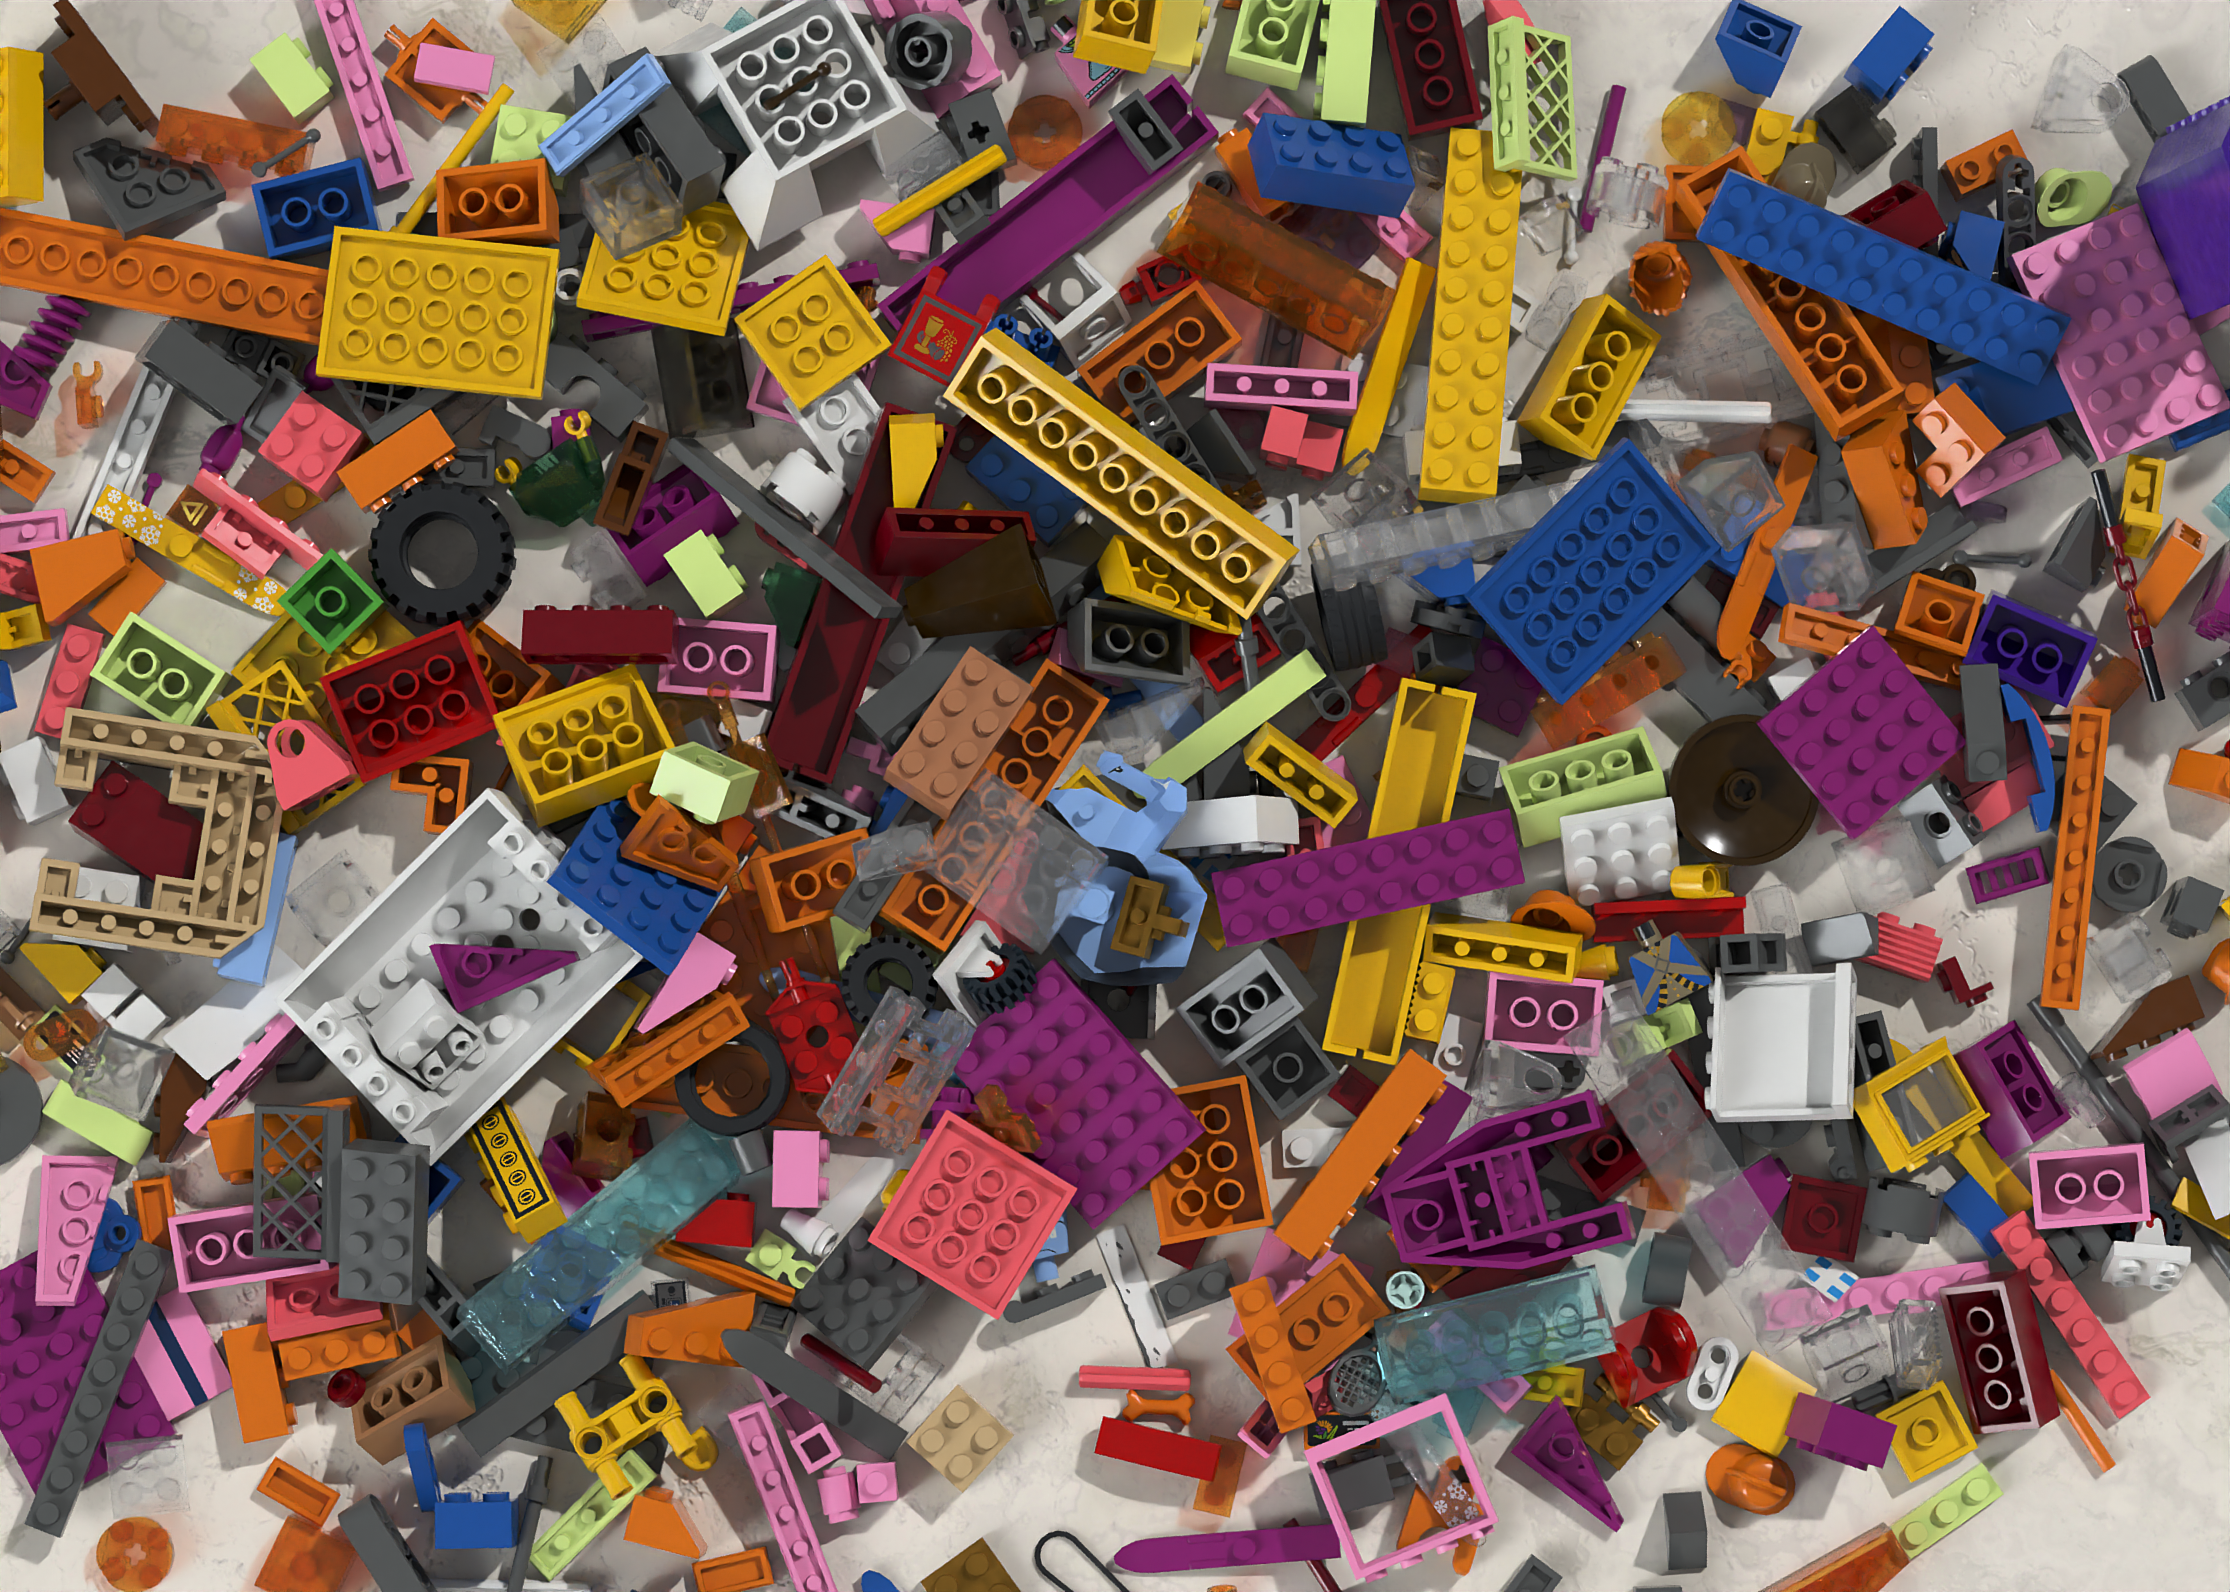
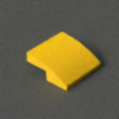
[1710,1350,1818,1459]

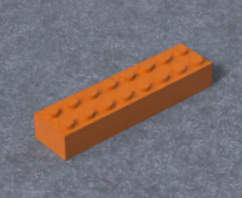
[1675,146,1904,442]
[879,658,1110,956]

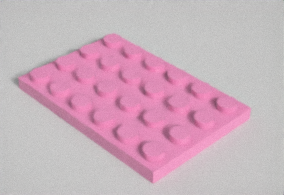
[2006,203,2230,464]

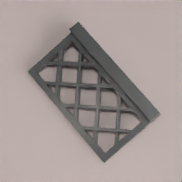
[331,378,469,446]
[253,1104,350,1263]

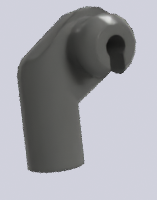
[276,1041,326,1083]

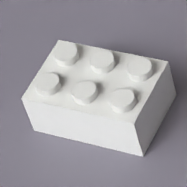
[1162,795,1299,859]

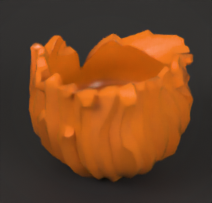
[1628,241,1693,317]

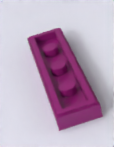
[1363,1080,1474,1225]

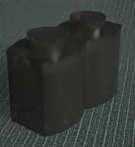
[1813,85,1897,175]

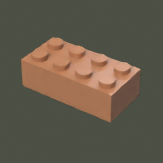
[883,646,1034,821]

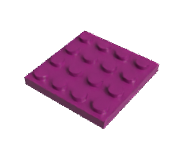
[1756,625,1966,840]

